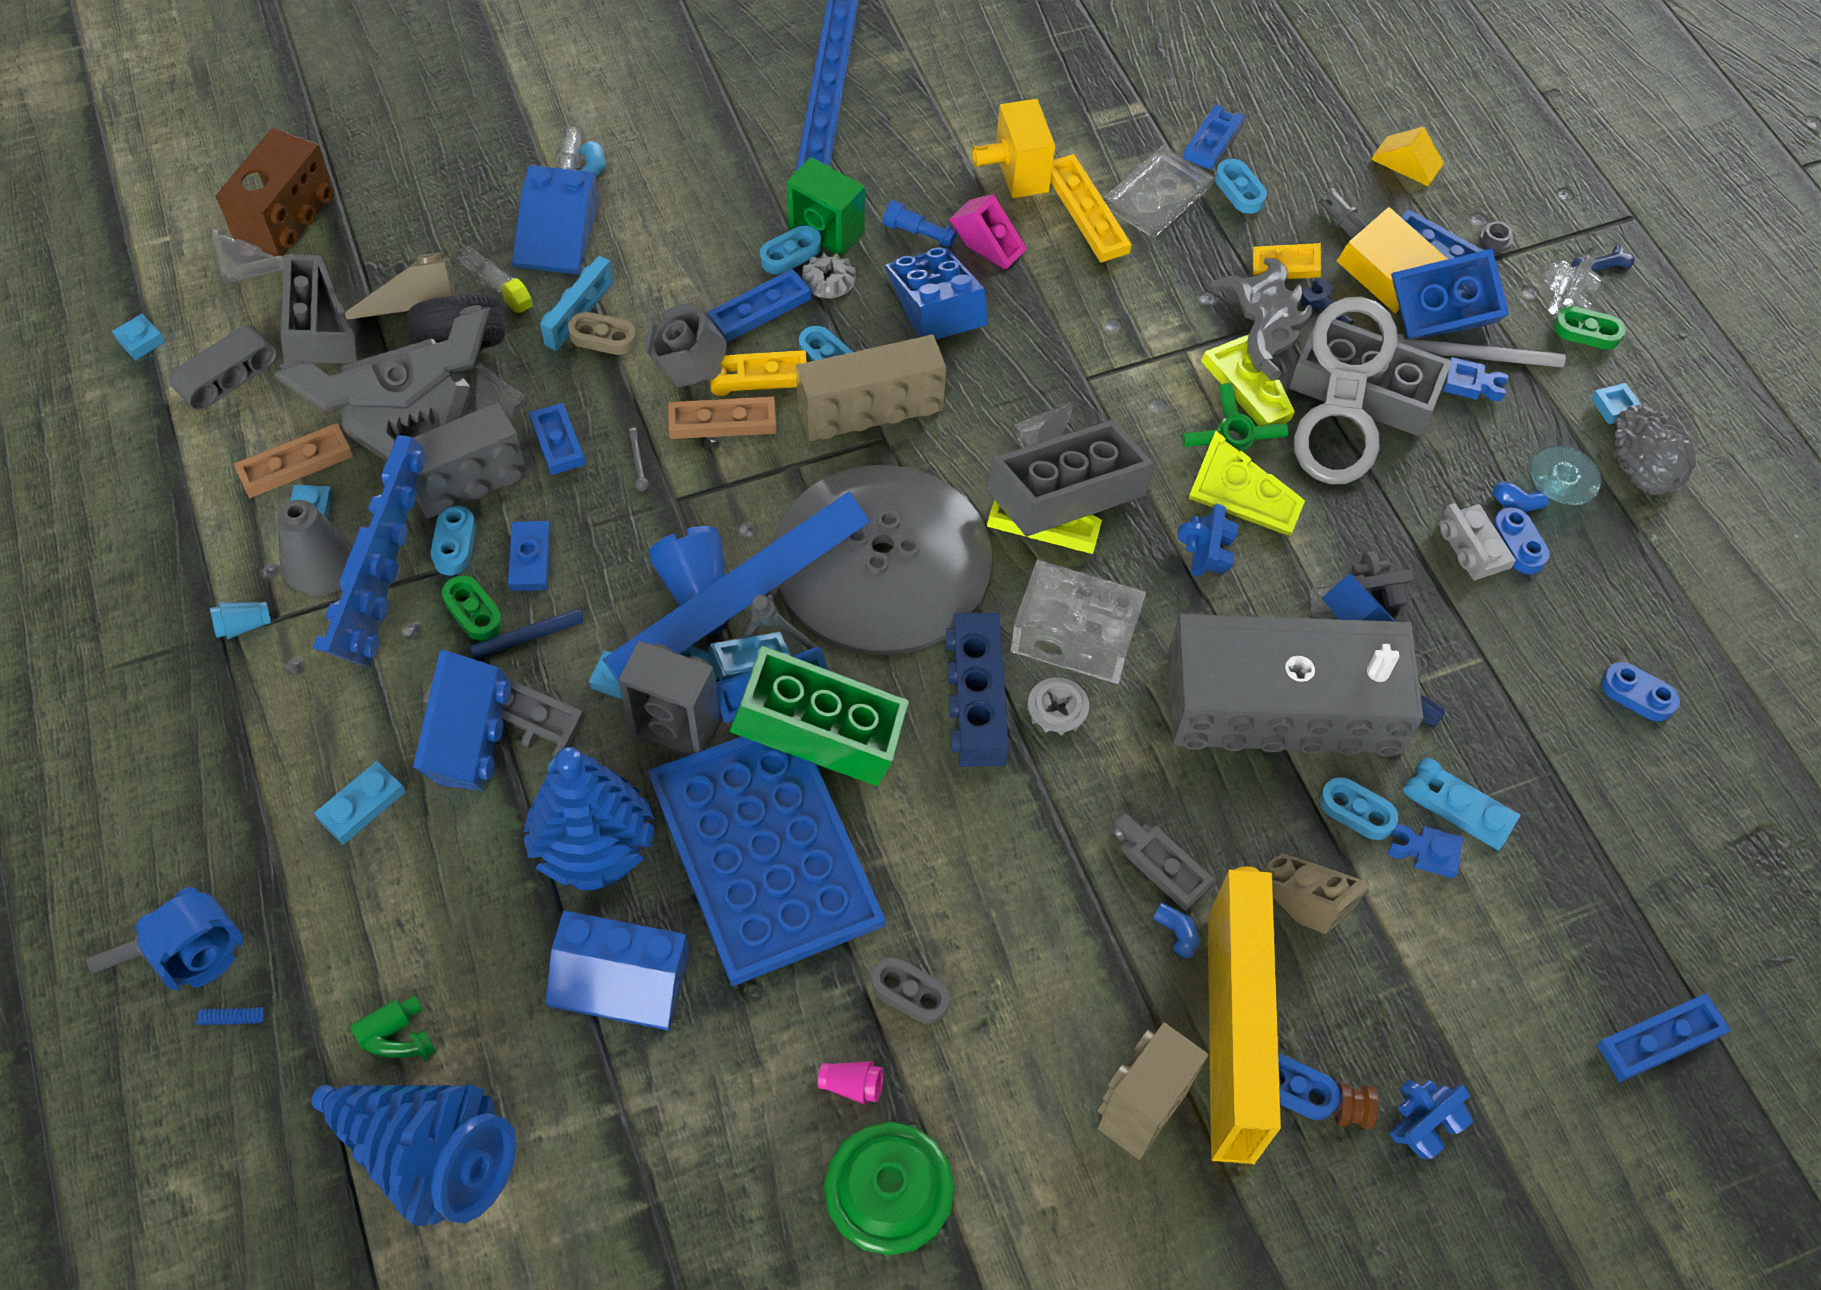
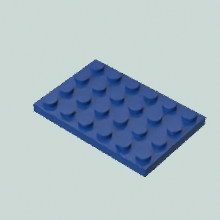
[647,737,886,987]

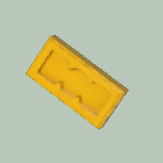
[1253,243,1321,279]

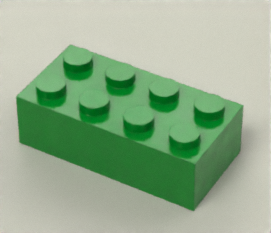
[729,646,909,787]

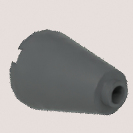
[277,500,353,597]

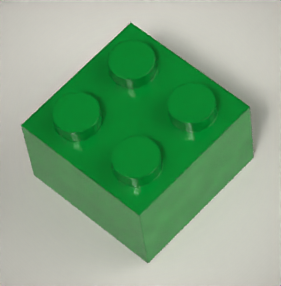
[787,157,865,257]

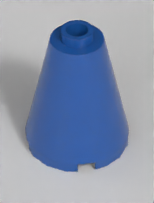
[649,526,731,635]

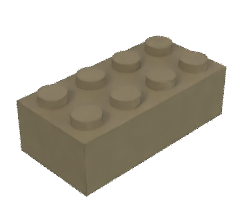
[796,335,946,441]

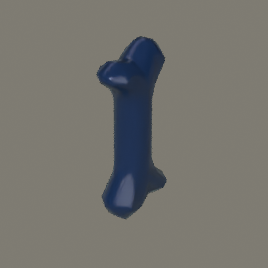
[1571,245,1635,281]

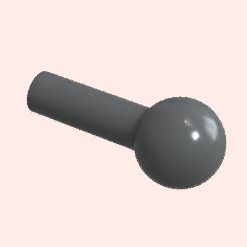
[84,933,145,975]

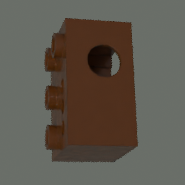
[215,128,335,260]

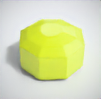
[501,278,532,313]

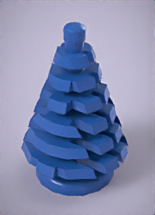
[523,747,655,890]
[311,1085,517,1227]

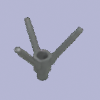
[740,585,817,649]

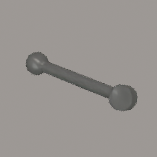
[629,427,649,491]

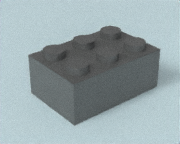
[413,402,527,519]
[618,641,720,756]

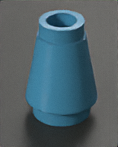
[210,601,271,640]

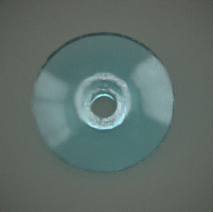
[1530,446,1602,505]

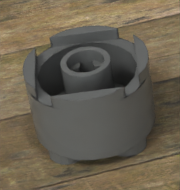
[644,303,726,387]

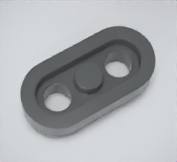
[872,957,950,1024]

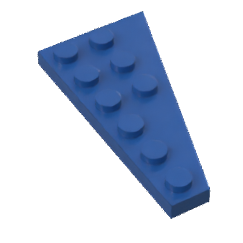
[312,435,426,666]

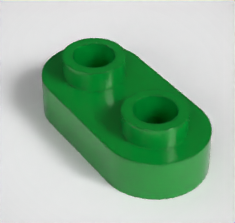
[1553,306,1626,349]
[442,576,503,641]

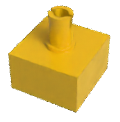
[972,99,1055,198]

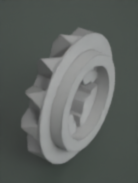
[802,252,856,298]
[1027,677,1089,736]

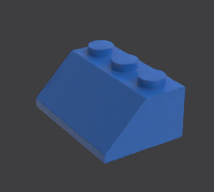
[413,650,511,791]
[545,910,690,1031]

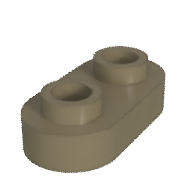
[568,312,637,355]

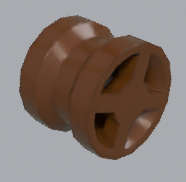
[1334,1082,1378,1130]

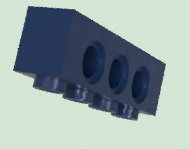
[946,613,1009,767]

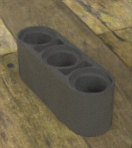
[169,325,277,410]

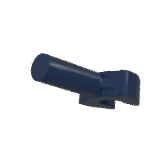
[1300,278,1354,325]

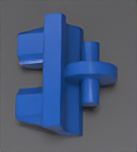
[1177,503,1239,577]
[1388,1080,1473,1159]

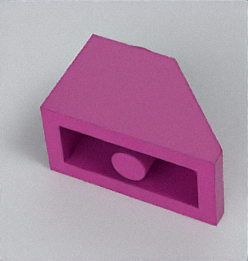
[949,194,1027,269]

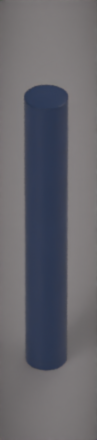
[470,608,584,660]

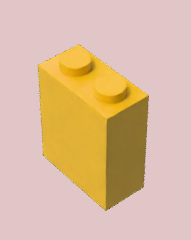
[1337,207,1447,314]

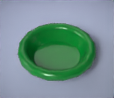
[823,1122,955,1256]

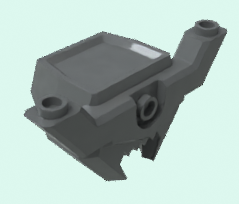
[273,305,490,462]

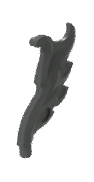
[1211,258,1312,381]

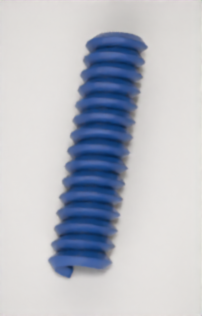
[194,1007,264,1026]

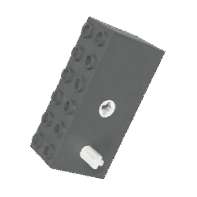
[1168,614,1423,757]

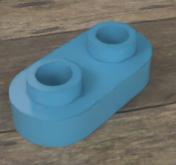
[1215,159,1267,214]
[760,226,821,274]
[799,326,853,362]
[431,506,476,575]
[1320,778,1398,840]

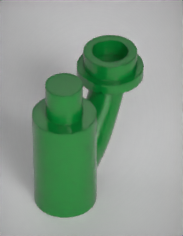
[349,995,436,1062]

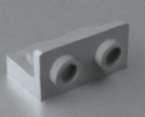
[1438,503,1516,581]

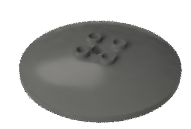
[774,465,992,655]

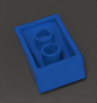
[512,165,599,274]
[1391,249,1509,340]

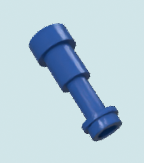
[882,200,958,249]

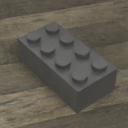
[1289,313,1452,437]
[987,420,1154,537]

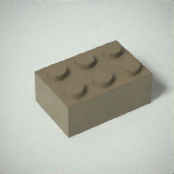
[1097,1022,1209,1161]

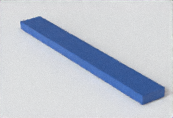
[796,0,859,171]
[602,491,870,683]

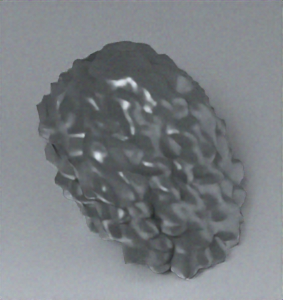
[1614,404,1696,495]

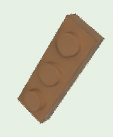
[668,397,776,439]
[234,423,353,499]

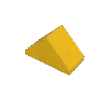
[1372,126,1444,187]

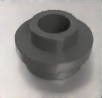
[1479,221,1513,252]

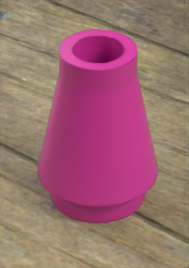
[818,1061,884,1105]

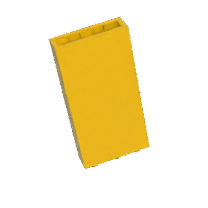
[1207,867,1281,1164]

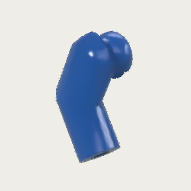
[1493,481,1549,512]
[1153,902,1202,958]

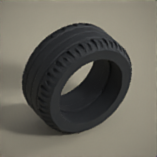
[407,294,505,350]

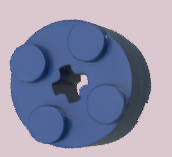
[135,887,243,990]

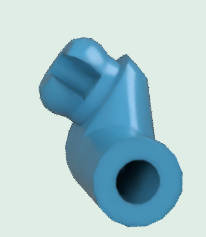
[580,141,606,178]

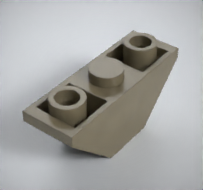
[1261,853,1368,934]

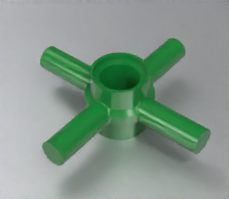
[1181,383,1288,454]

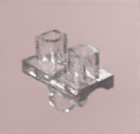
[1544,254,1603,316]

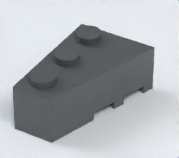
[281,254,357,363]

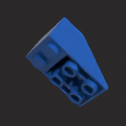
[885,248,988,340]

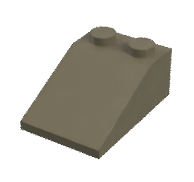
[345,252,457,320]

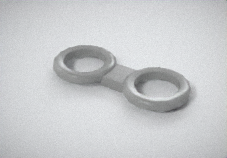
[1294,297,1398,484]

